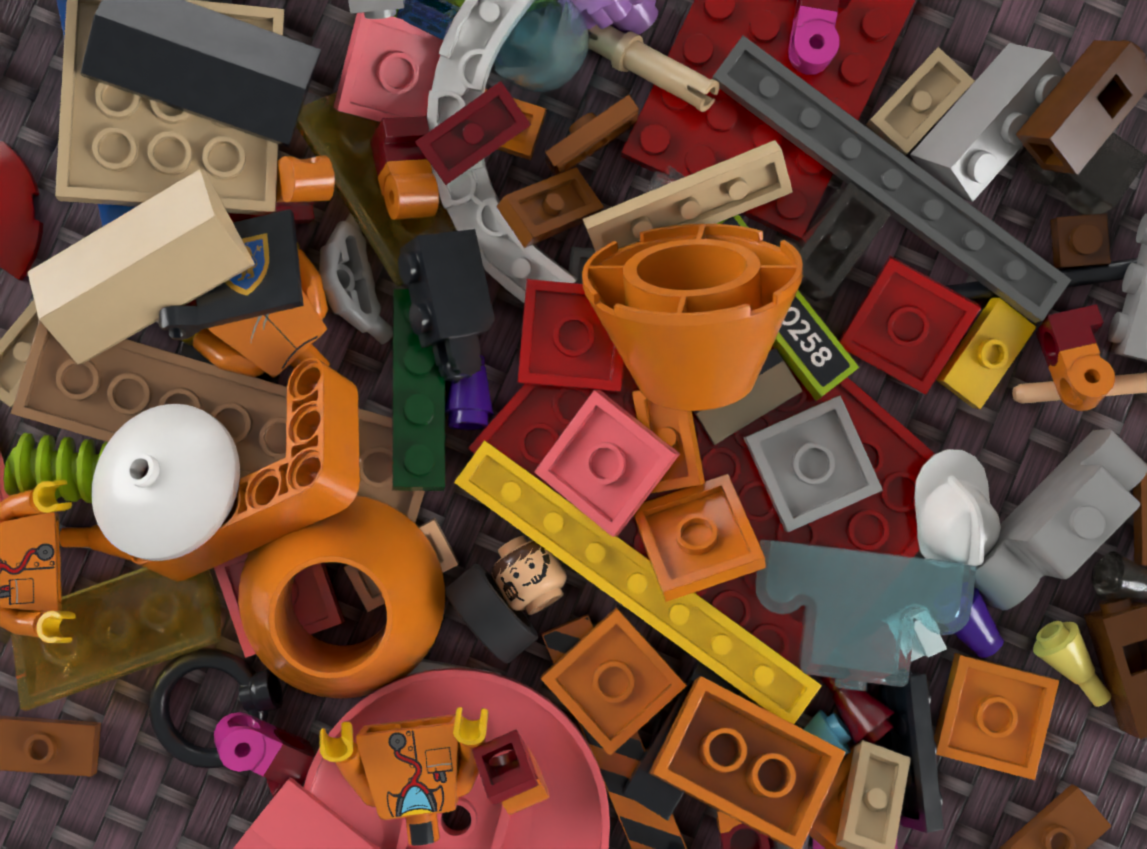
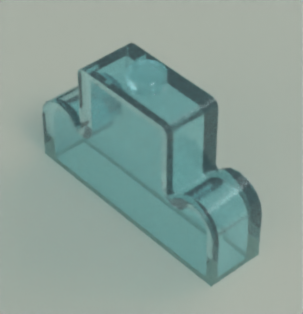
[755,538,976,691]

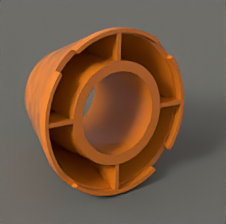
[582,224,803,411]
[238,495,445,698]

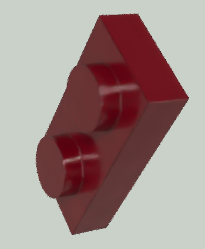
[415,81,531,185]

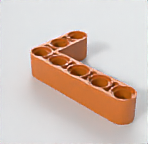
[130,358,360,582]

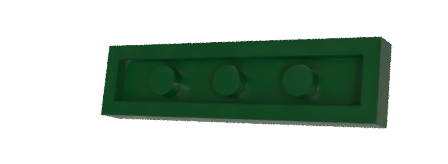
[392,289,445,491]

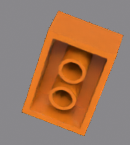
[649,676,846,849]

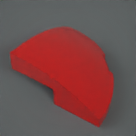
[0,141,43,281]

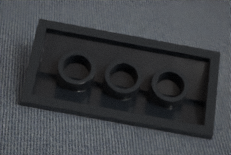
[80,0,321,148]

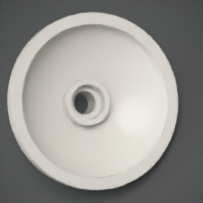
[91,404,240,561]

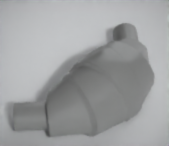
[319,208,393,344]

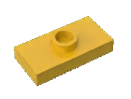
[936,298,1036,409]

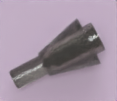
[1091,551,1147,601]

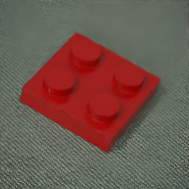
[838,255,981,395]
[518,279,623,392]

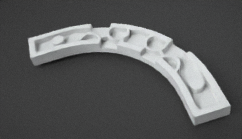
[427,0,577,303]

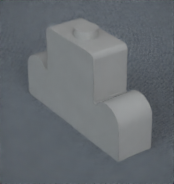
[954,429,1147,610]

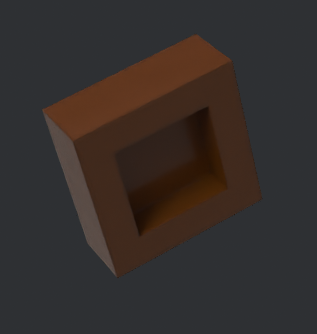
[1050,213,1111,269]

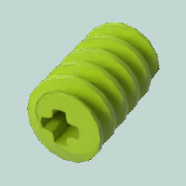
[3,433,108,503]

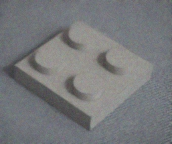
[744,395,883,532]

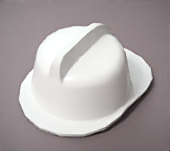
[914,449,1001,567]

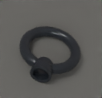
[149,648,283,768]

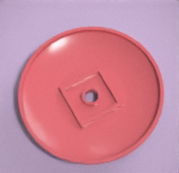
[303,668,610,849]

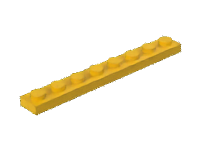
[454,440,822,724]

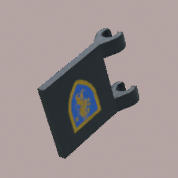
[159,209,304,341]

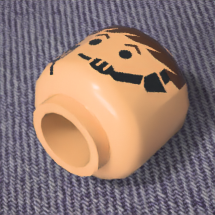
[492,536,567,615]

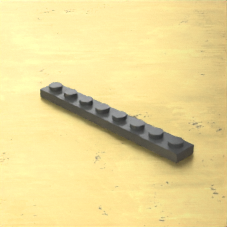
[712,36,1071,323]

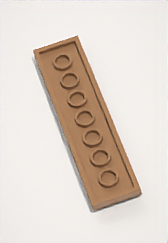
[11,320,425,522]

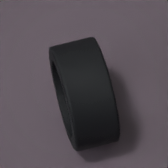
[446,564,538,663]

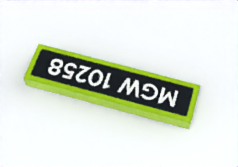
[716,215,859,401]

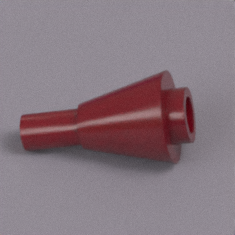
[814,657,895,745]

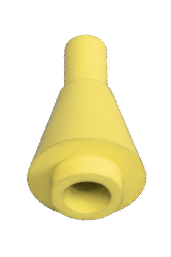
[1033,621,1111,707]

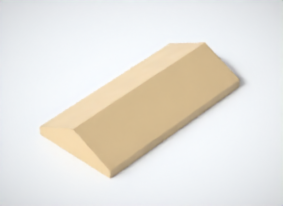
[28,169,255,364]

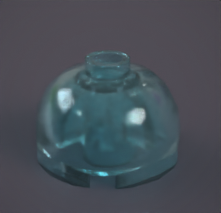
[494,0,589,92]

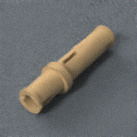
[578,24,719,112]

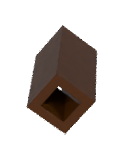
[1015,40,1147,175]
[1084,595,1147,739]

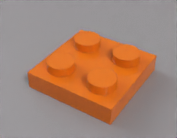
[633,474,766,602]
[541,607,687,756]
[934,653,1059,780]

